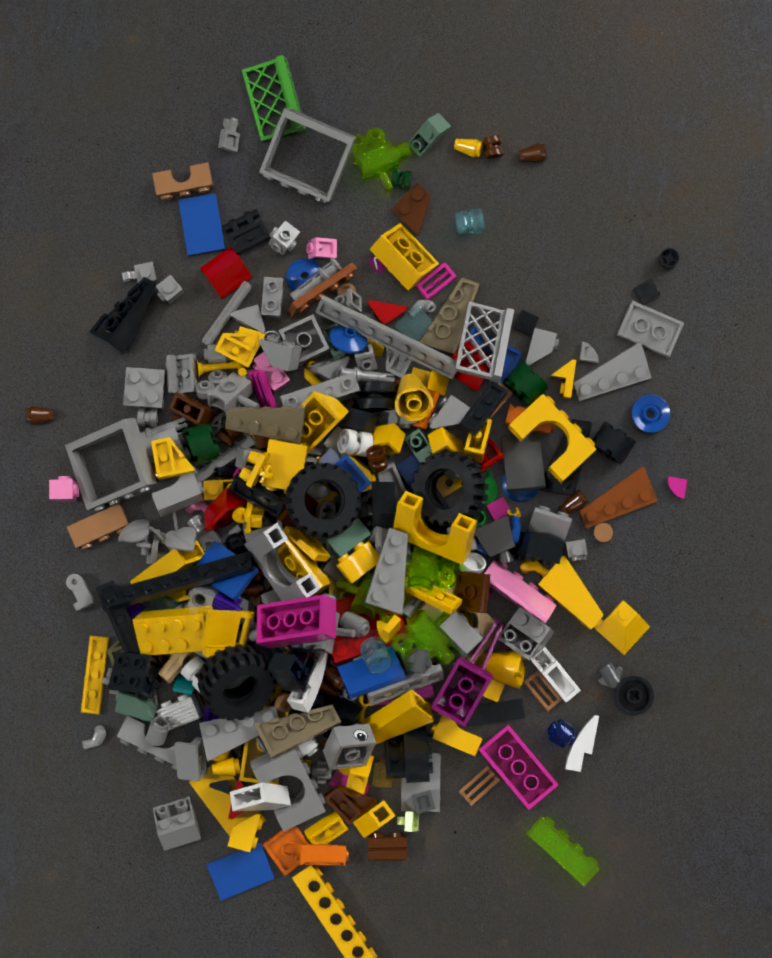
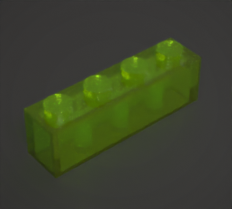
[525,815,600,887]

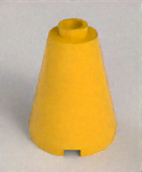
[394,374,433,422]
[473,650,526,689]

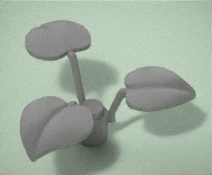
[118,511,197,551]

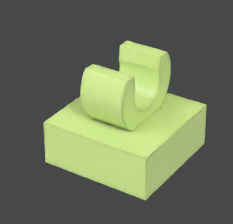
[397,811,419,832]

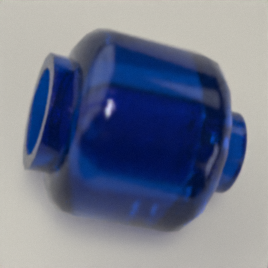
[547,719,577,748]

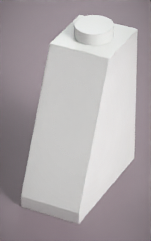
[230,783,291,811]

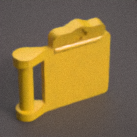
[200,609,255,657]

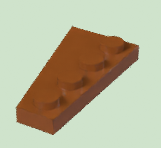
[286,262,357,320]
[579,466,658,529]

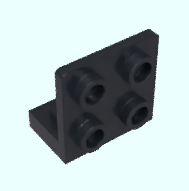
[108,652,161,700]

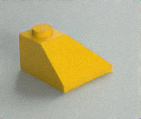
[596,600,650,655]

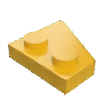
[214,333,265,368]
[151,437,195,480]
[283,526,330,562]

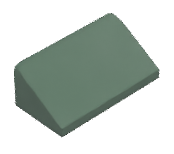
[327,518,371,557]

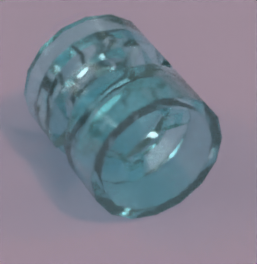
[454,207,485,236]
[359,637,392,674]

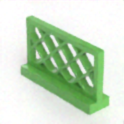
[242,55,306,142]

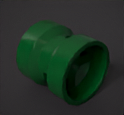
[390,168,412,190]

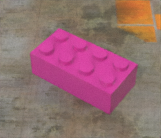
[256,595,336,648]
[478,724,558,810]

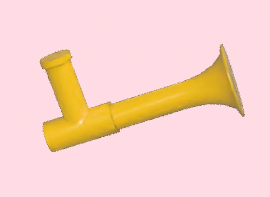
[197,360,250,378]

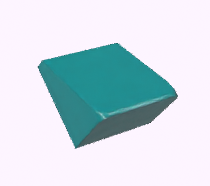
[173,675,194,695]

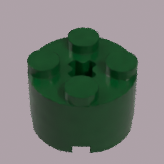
[502,362,548,406]
[182,423,220,467]

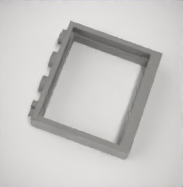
[259,107,357,203]
[65,418,157,512]

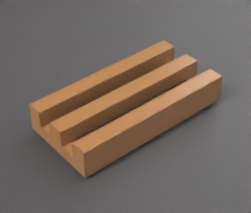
[523,670,563,712]
[459,766,500,806]

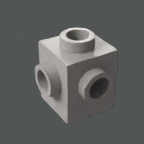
[268,221,300,255]

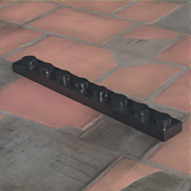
[101,551,254,612]

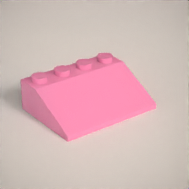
[484,560,557,623]

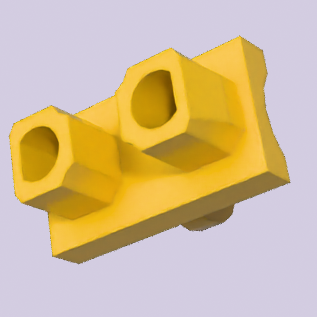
[239,451,274,488]
[232,502,265,534]

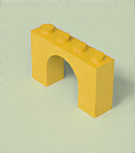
[508,394,596,483]
[393,491,477,565]
[430,679,505,756]

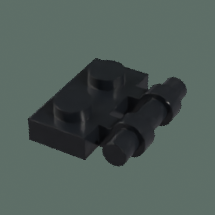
[223,209,271,254]

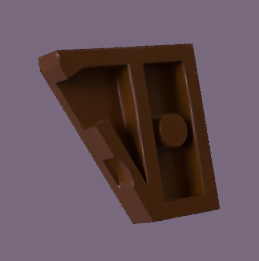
[324,784,377,825]

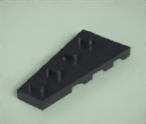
[538,419,592,496]

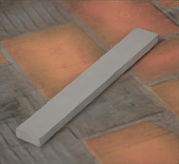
[315,295,461,380]

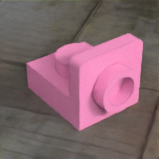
[306,237,337,259]

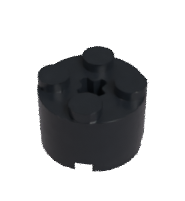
[592,421,636,464]
[613,676,654,715]

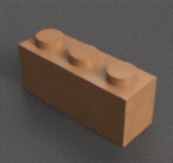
[67,503,129,551]

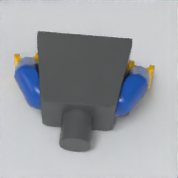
[474,508,521,565]

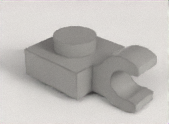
[218,117,240,153]
[122,262,157,282]

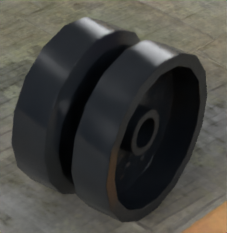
[355,381,397,412]

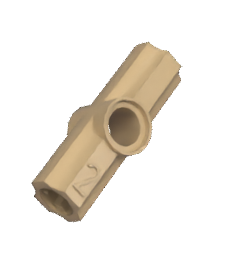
[158,652,195,684]

